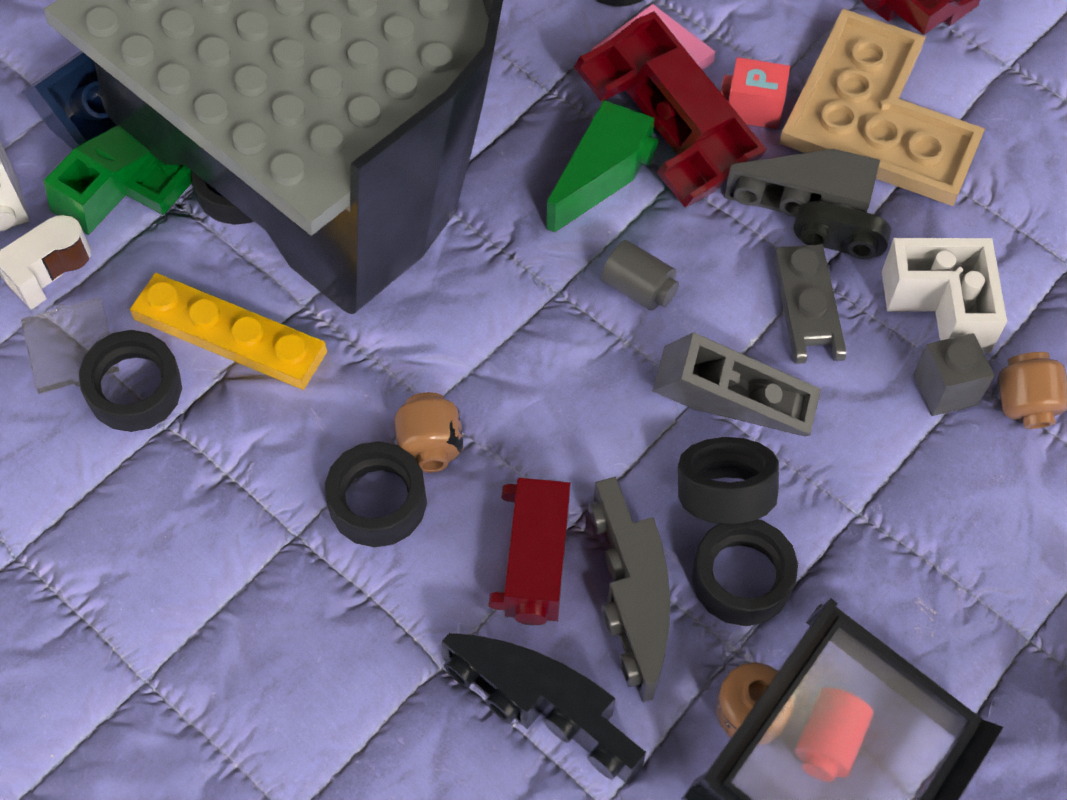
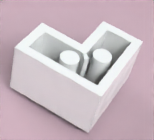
[882,238,1007,353]

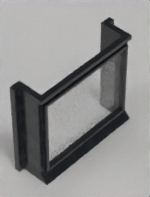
[681,598,1004,800]

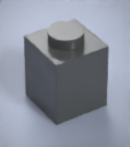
[913,333,994,416]

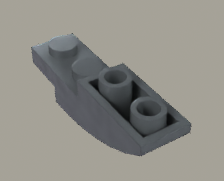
[588,476,670,702]

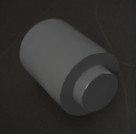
[601,240,679,311]

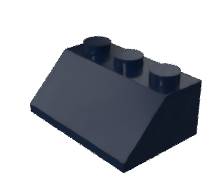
[22,51,117,149]

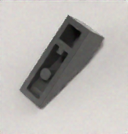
[652,332,821,437]

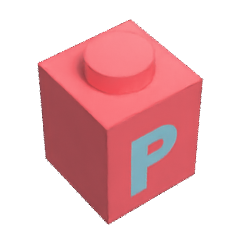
[721,57,790,129]

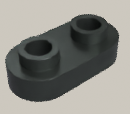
[793,202,891,259]

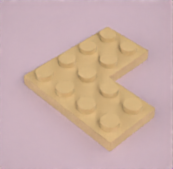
[779,9,985,206]

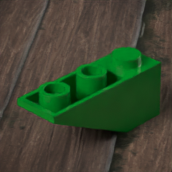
[43,125,151,236]

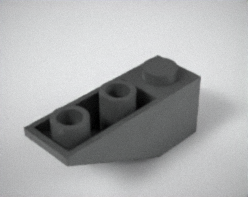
[724,149,880,217]

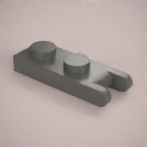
[773,244,846,364]

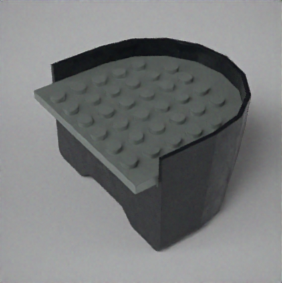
[44,0,503,314]

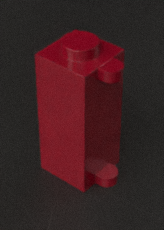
[488,478,571,626]

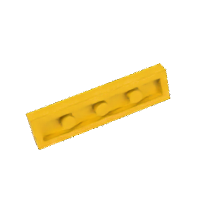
[130,272,327,390]

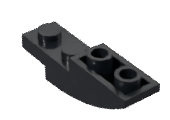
[442,633,646,785]

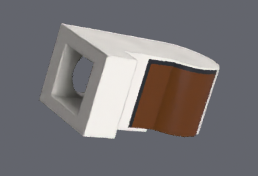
[0,215,91,310]

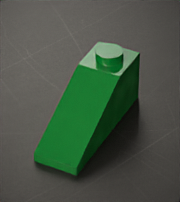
[546,100,658,232]

